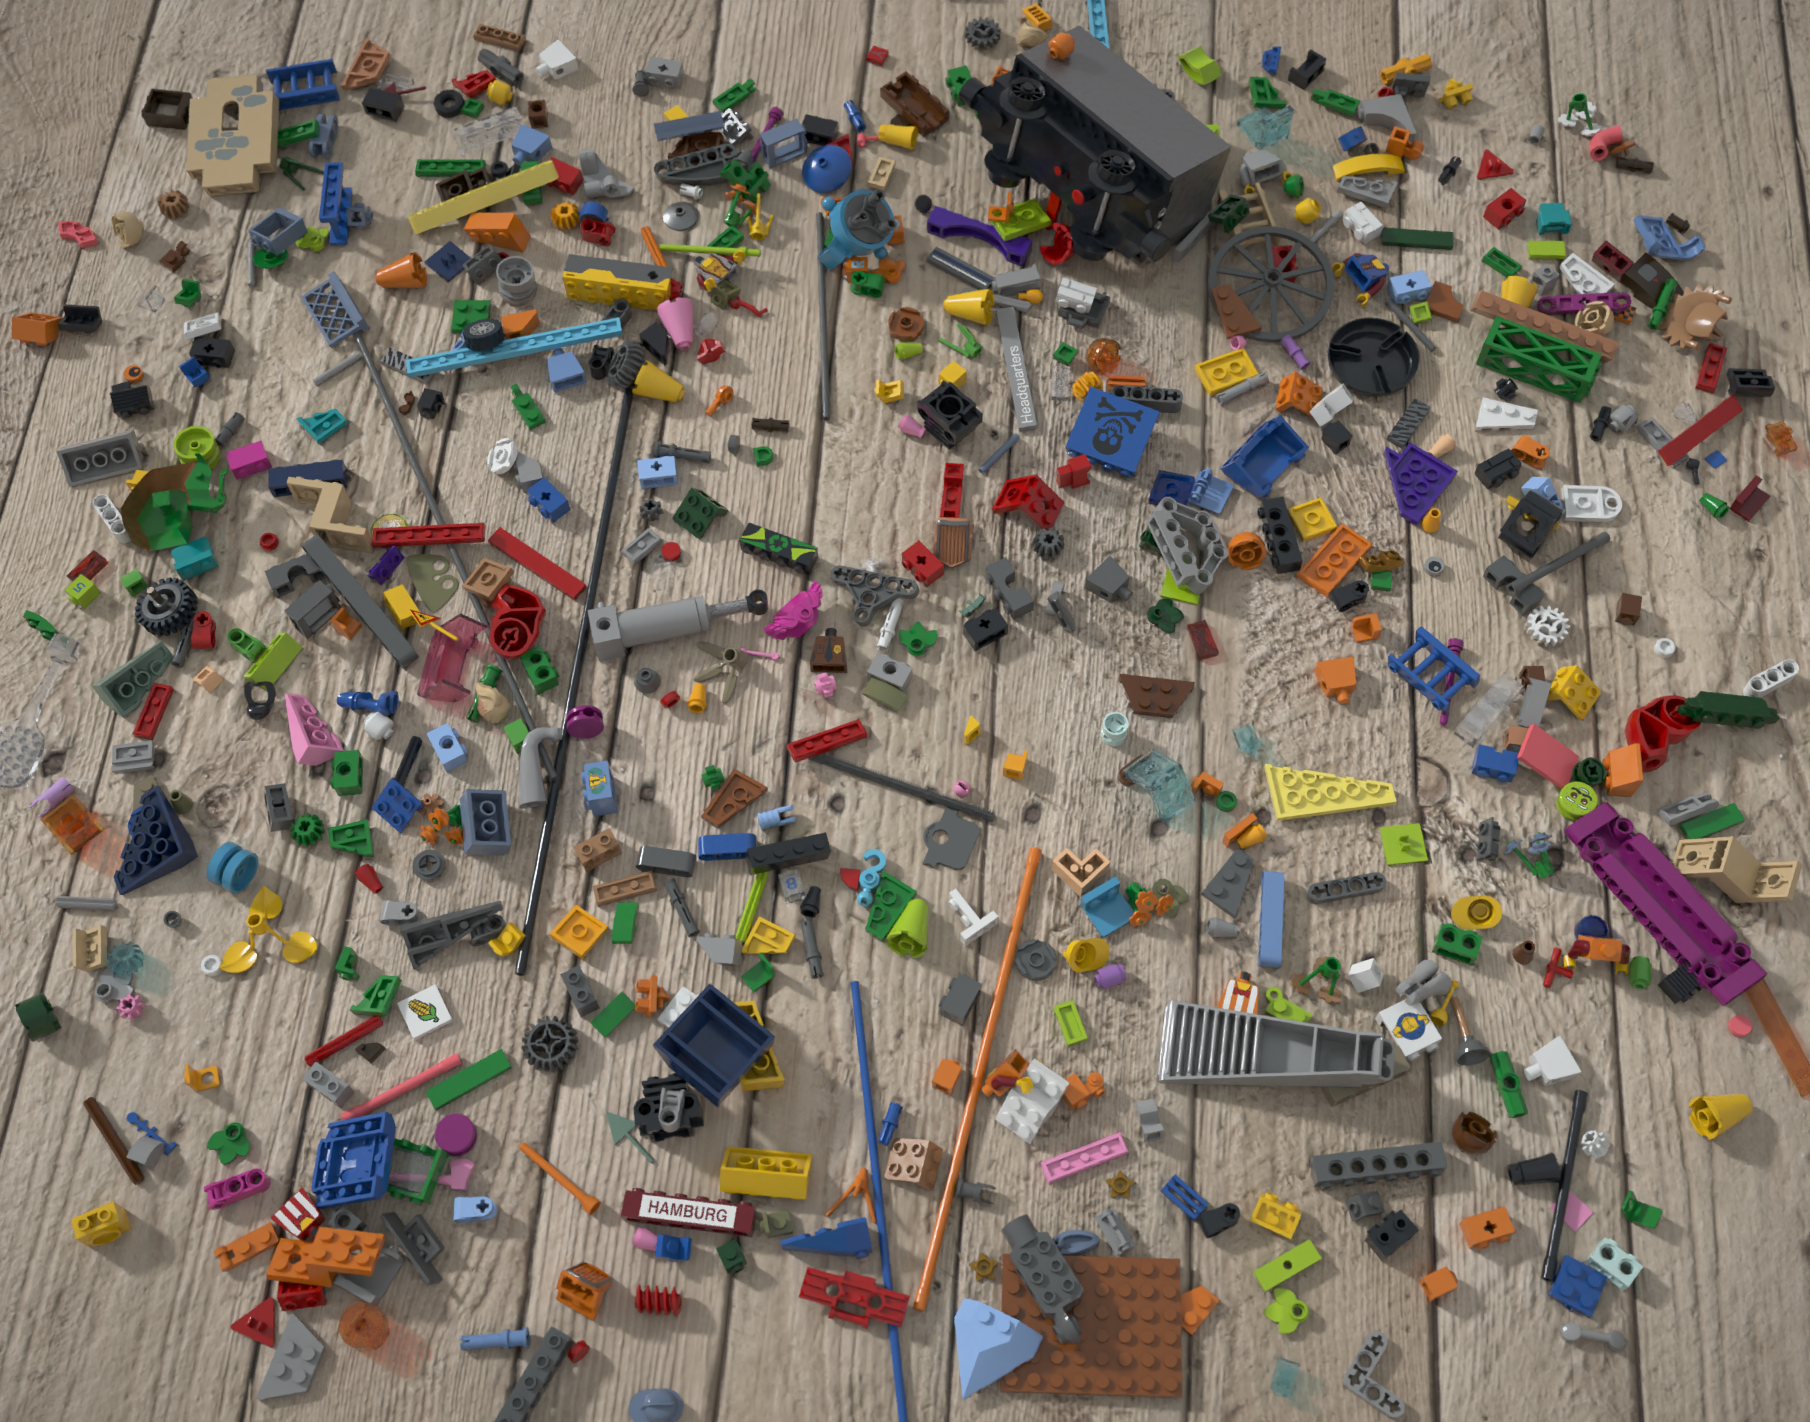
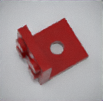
[992,474,1065,531]

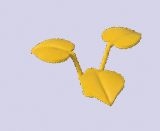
[219,886,317,973]

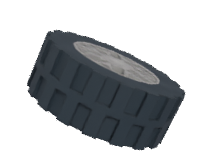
[462,319,505,351]

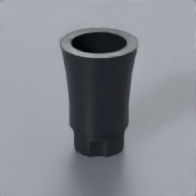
[1508,1152,1560,1186]

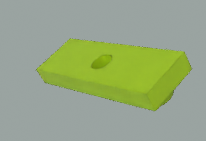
[1253,1239,1322,1292]

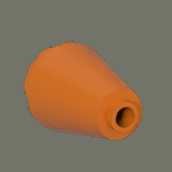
[375,252,427,288]

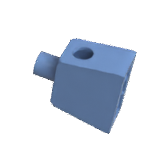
[511,124,552,166]
[548,348,587,393]

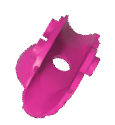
[763,581,823,640]

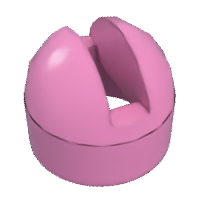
[1230,335,1246,350]
[954,780,970,798]

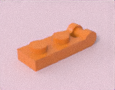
[214,1222,280,1272]

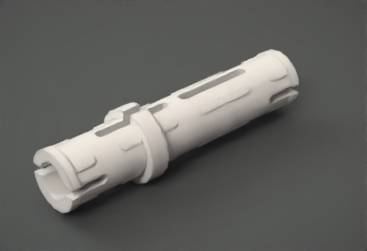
[876,598,904,652]

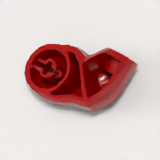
[489,583,546,660]
[1625,695,1701,773]

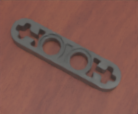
[1307,872,1386,904]

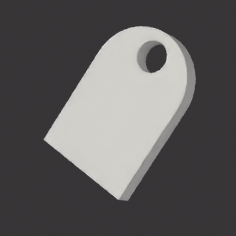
[1562,485,1622,522]

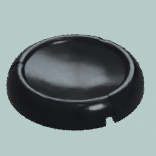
[1328,318,1420,397]

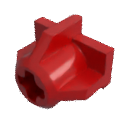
[696,338,726,365]

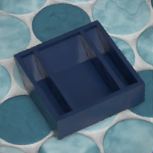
[653,983,775,1108]

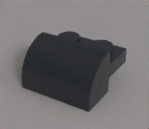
[1727,368,1775,397]

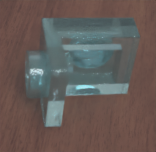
[1232,723,1264,754]
[1270,1357,1300,1397]

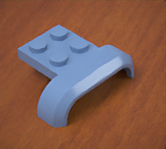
[1633,215,1706,260]

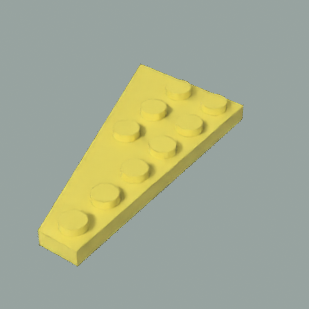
[1264,764,1397,821]

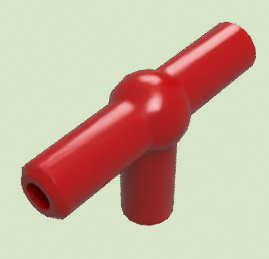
[1543,947,1574,988]

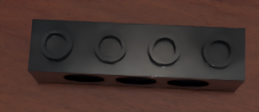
[1257,497,1303,574]

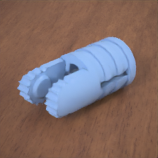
[757,805,796,831]

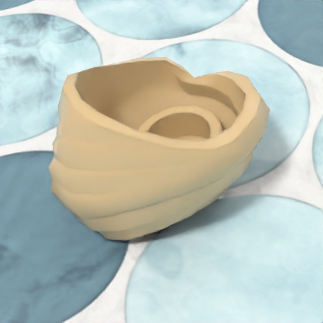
[1018,23,1047,47]

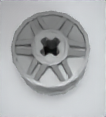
[496,256,537,305]

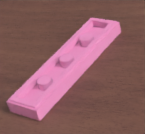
[1040,1132,1129,1184]

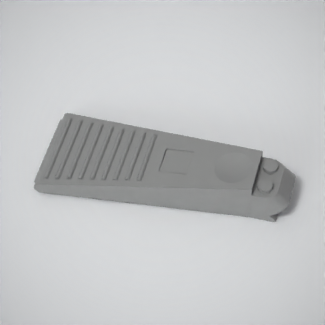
[1157,1000,1395,1087]

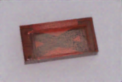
[66,550,109,582]
[1187,620,1219,660]

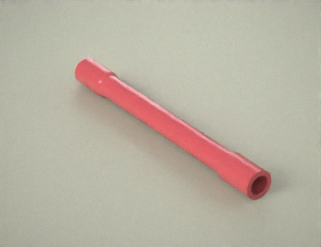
[340,1053,463,1120]

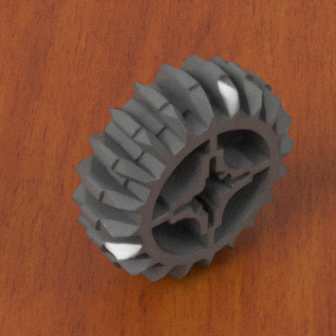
[607,340,645,389]
[521,1016,579,1073]

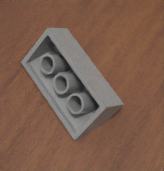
[57,429,143,487]

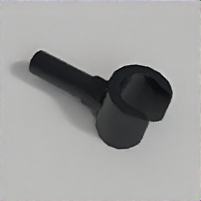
[1686,458,1700,485]

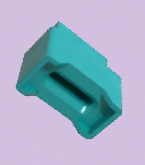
[1536,203,1572,235]

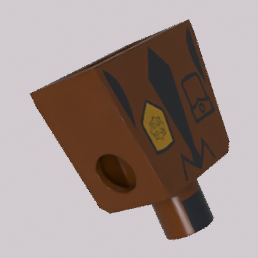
[810,628,848,673]

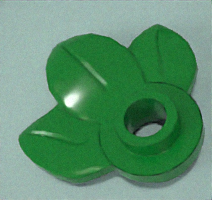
[899,621,937,656]
[206,1122,250,1165]

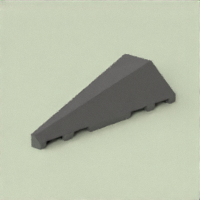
[401,901,503,969]

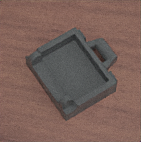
[1058,292,1110,328]

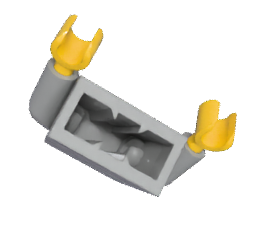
[1239,150,1293,195]

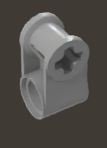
[380,900,422,926]
[659,1088,685,1132]

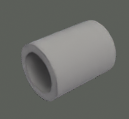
[1528,125,1545,145]

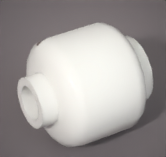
[363,712,393,741]

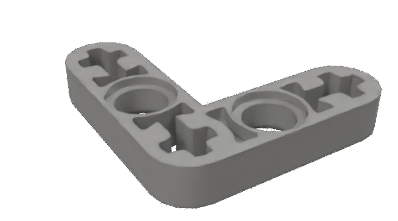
[1343,1331,1405,1419]

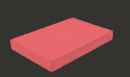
[1517,724,1579,790]

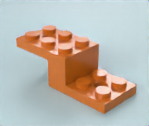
[266,1227,385,1287]

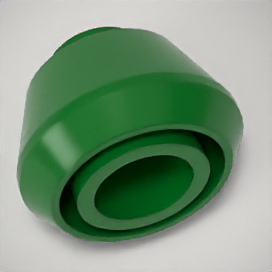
[1283,174,1304,198]

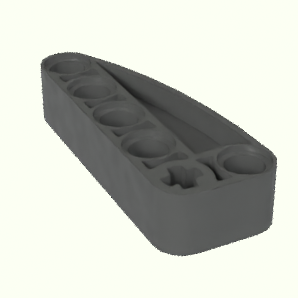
[654,143,740,186]

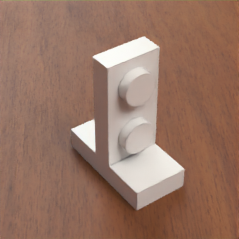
[948,888,998,946]

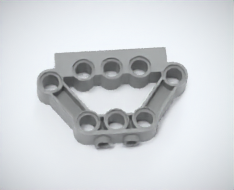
[1146,497,1228,594]

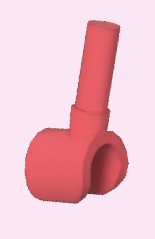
[857,133,878,147]

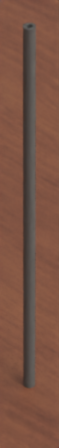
[816,212,830,421]

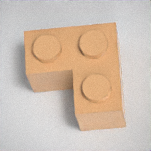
[1052,848,1111,897]

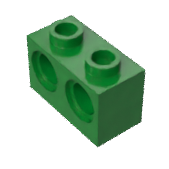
[520,646,560,695]
[1432,923,1483,965]

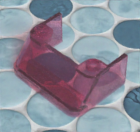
[417,613,488,702]

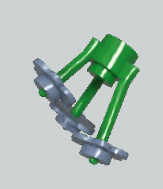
[1504,832,1555,879]

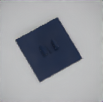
[424,241,471,282]

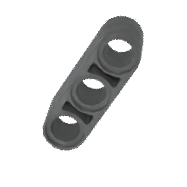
[635,846,697,878]

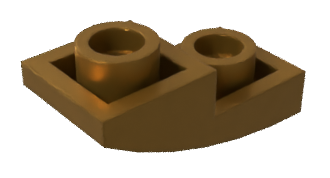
[1359,550,1405,572]

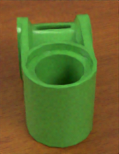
[227,628,266,662]

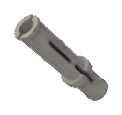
[1216,372,1269,405]

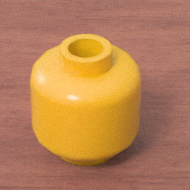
[487,80,513,105]
[1294,198,1322,224]

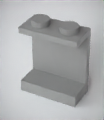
[334,1246,405,1308]

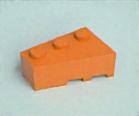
[464,213,531,253]

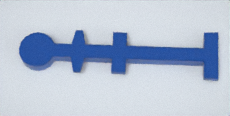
[127,1112,178,1156]

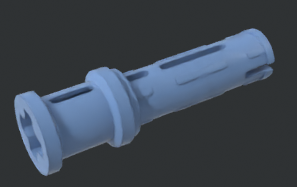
[460,1327,530,1350]

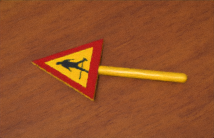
[409,610,458,641]

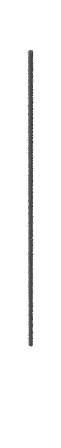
[348,317,558,781]

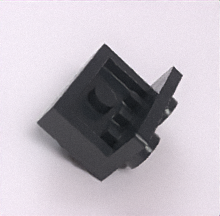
[58,304,102,333]

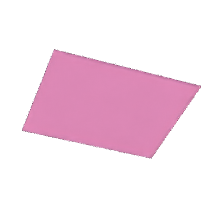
[1550,1190,1594,1232]

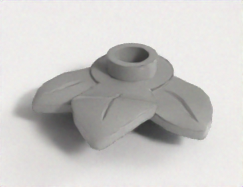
[95,968,134,1003]

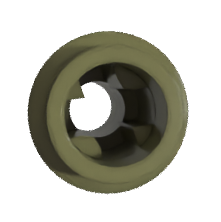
[169,790,193,814]

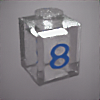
[778,870,805,904]

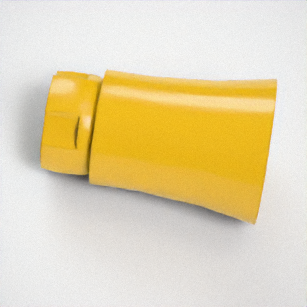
[878,124,918,151]

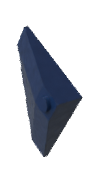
[114,785,198,895]

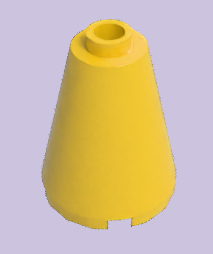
[1501,276,1538,328]
[943,289,995,325]
[632,360,685,403]
[1688,1094,1753,1139]

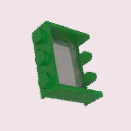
[386,1138,450,1206]

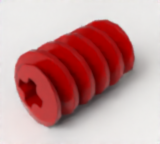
[635,1284,683,1317]

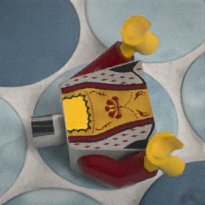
[694,250,746,293]

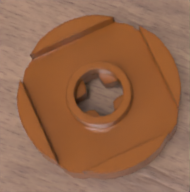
[888,307,924,342]

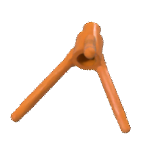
[825,1168,877,1223]

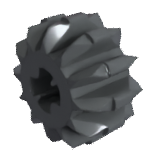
[1032,527,1065,560]

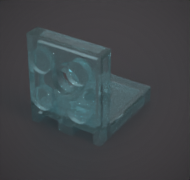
[1237,106,1294,151]
[1123,748,1196,824]

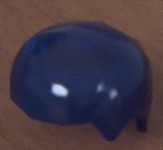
[1574,915,1610,940]

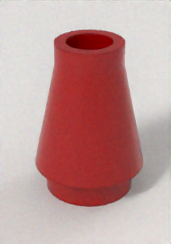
[355,863,384,894]

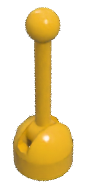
[1429,980,1459,1027]

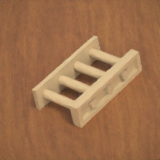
[1217,183,1281,256]

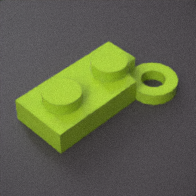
[1264,987,1312,1023]

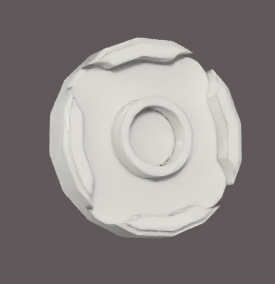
[487,438,518,474]

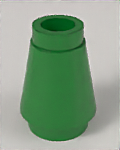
[1699,493,1730,519]

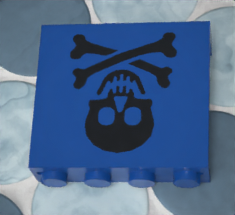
[1065,387,1160,478]

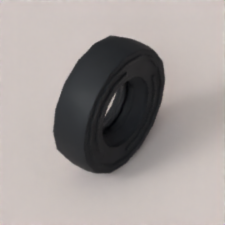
[434,89,465,118]

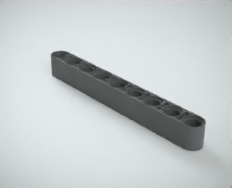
[301,534,419,669]

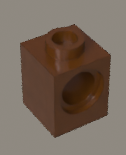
[528,100,548,128]

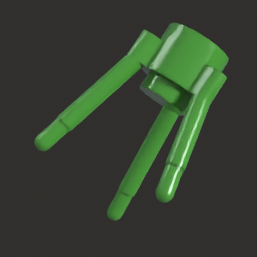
[939,323,983,358]

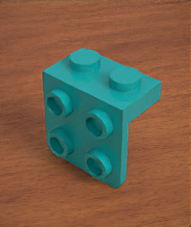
[171,537,219,581]

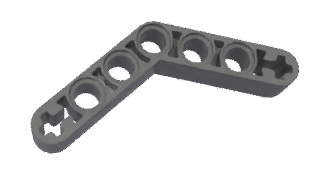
[1108,385,1183,413]

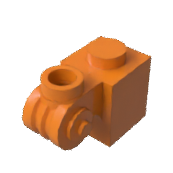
[1385,126,1424,160]
[1062,1072,1106,1111]

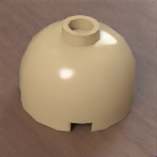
[111,212,144,248]
[1575,301,1614,336]

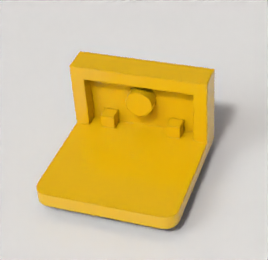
[1547,665,1601,719]

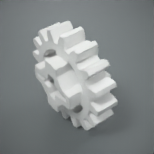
[1525,606,1570,647]

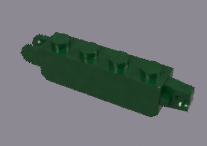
[1678,691,1780,729]

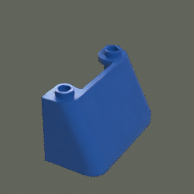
[1220,415,1309,498]

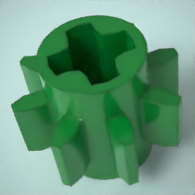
[701,765,725,791]

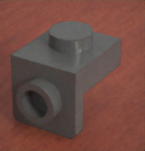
[1346,1191,1385,1221]

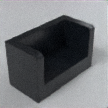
[1288,49,1327,90]

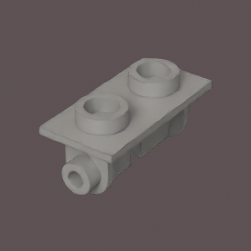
[1094,1207,1135,1257]

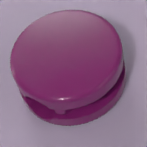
[566,705,604,739]
[435,1114,477,1157]

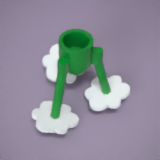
[1557,93,1601,137]

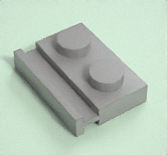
[112,741,155,774]

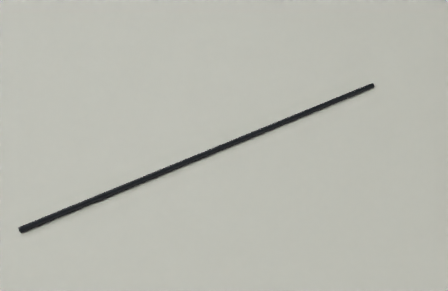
[515,342,643,976]

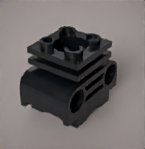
[917,380,983,450]
[1498,490,1565,559]
[634,1073,704,1143]

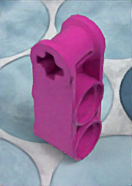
[204,1168,271,1210]

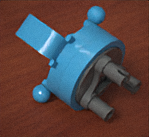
[817,189,897,270]

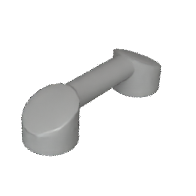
[1560,1322,1625,1351]

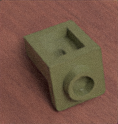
[711,281,741,310]
[759,1210,793,1239]

